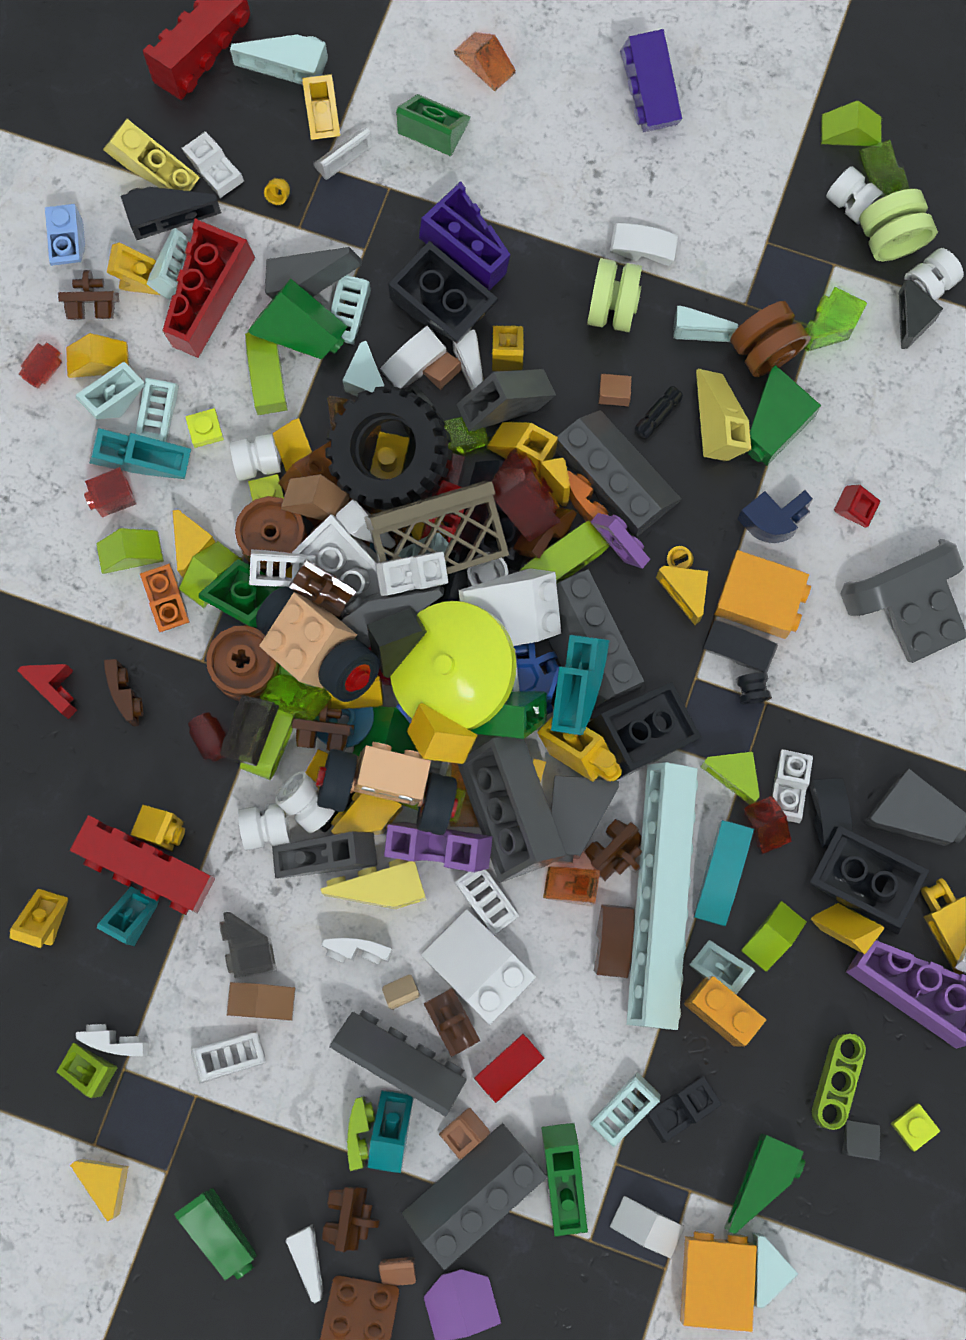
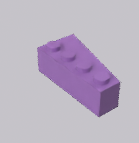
[846,940,966,1049]

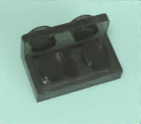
[219,695,279,767]

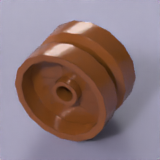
[730,301,811,377]
[235,496,308,575]
[207,625,281,702]

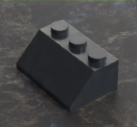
[453,460,543,571]

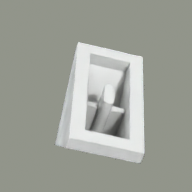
[610,1196,685,1258]

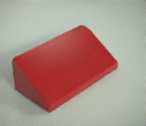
[474,1033,545,1103]

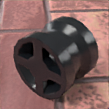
[736,672,772,705]

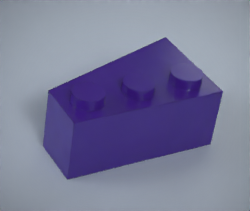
[620,29,682,133]
[419,181,511,290]

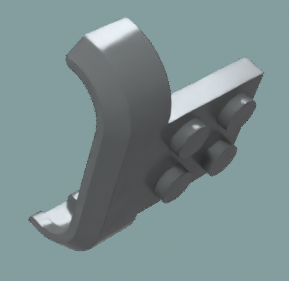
[840,539,966,663]

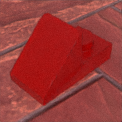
[17,664,77,719]

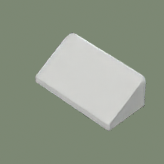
[313,128,372,180]

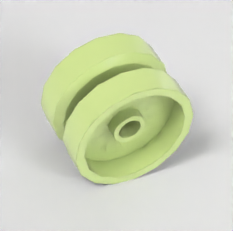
[859,189,938,261]
[587,258,642,332]

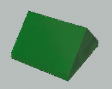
[396,94,470,156]
[199,559,282,628]
[353,706,418,756]

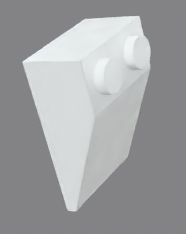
[290,514,380,618]
[459,568,561,646]
[421,909,537,1026]

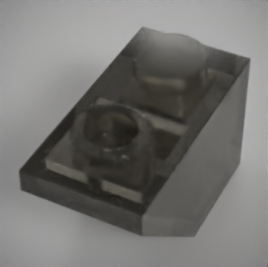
[219,912,277,979]

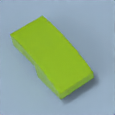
[347,1096,375,1171]

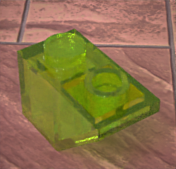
[804,287,867,351]

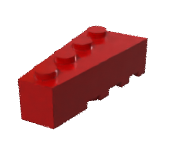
[142,0,250,100]
[162,219,255,358]
[69,815,215,915]

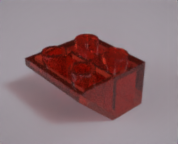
[492,448,560,542]

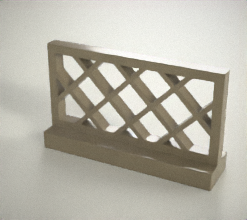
[364,481,509,574]

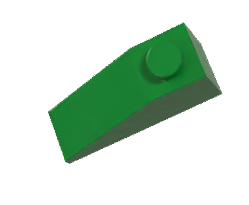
[541,1123,588,1236]
[724,1133,805,1234]

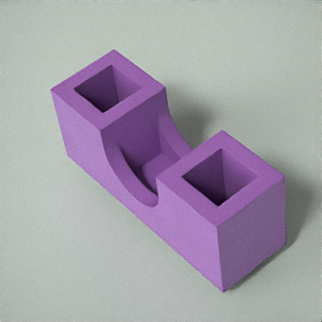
[384,822,493,872]

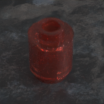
[18,342,62,389]
[188,712,232,762]

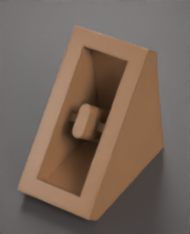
[281,474,351,521]
[227,982,296,1021]

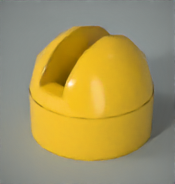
[264,178,290,205]
[667,546,693,569]

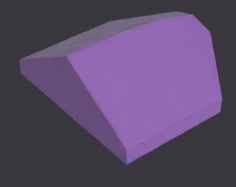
[424,1269,501,1340]

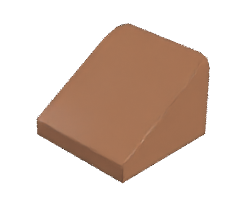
[423,352,462,390]
[599,374,631,407]
[439,1108,490,1160]
[379,1257,416,1286]

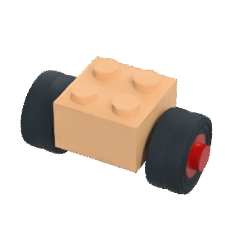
[256,586,380,702]
[315,742,458,835]

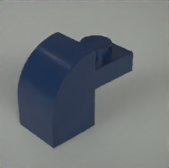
[738,490,813,543]

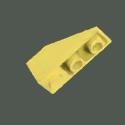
[103,119,200,191]
[696,369,751,461]
[320,859,426,910]

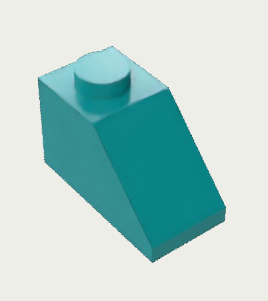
[368,1090,414,1173]

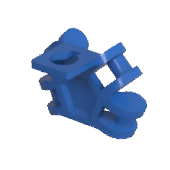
[512,642,559,715]

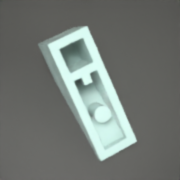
[230,35,328,85]

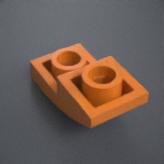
[568,470,609,522]
[140,563,190,633]

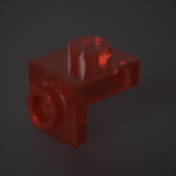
[744,796,792,854]

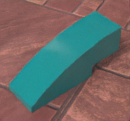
[89,428,191,479]
[551,635,610,735]
[693,820,754,926]

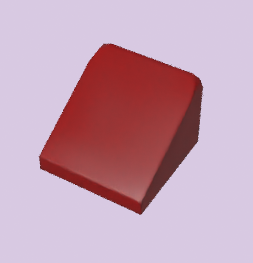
[834,485,881,527]

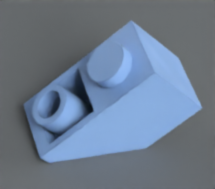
[45,204,85,266]

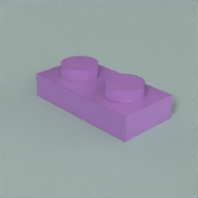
[591,513,650,569]

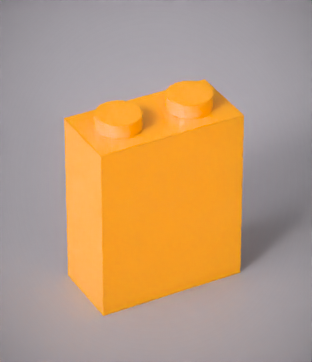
[714,550,811,639]
[683,976,766,1047]
[680,1231,757,1332]

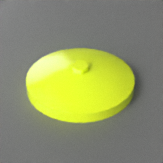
[390,601,516,730]

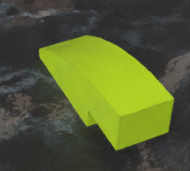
[245,332,288,415]

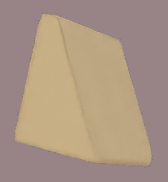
[382,975,421,1010]

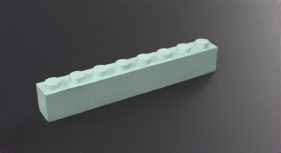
[626,762,698,1030]

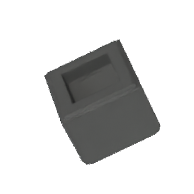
[842,1120,880,1160]

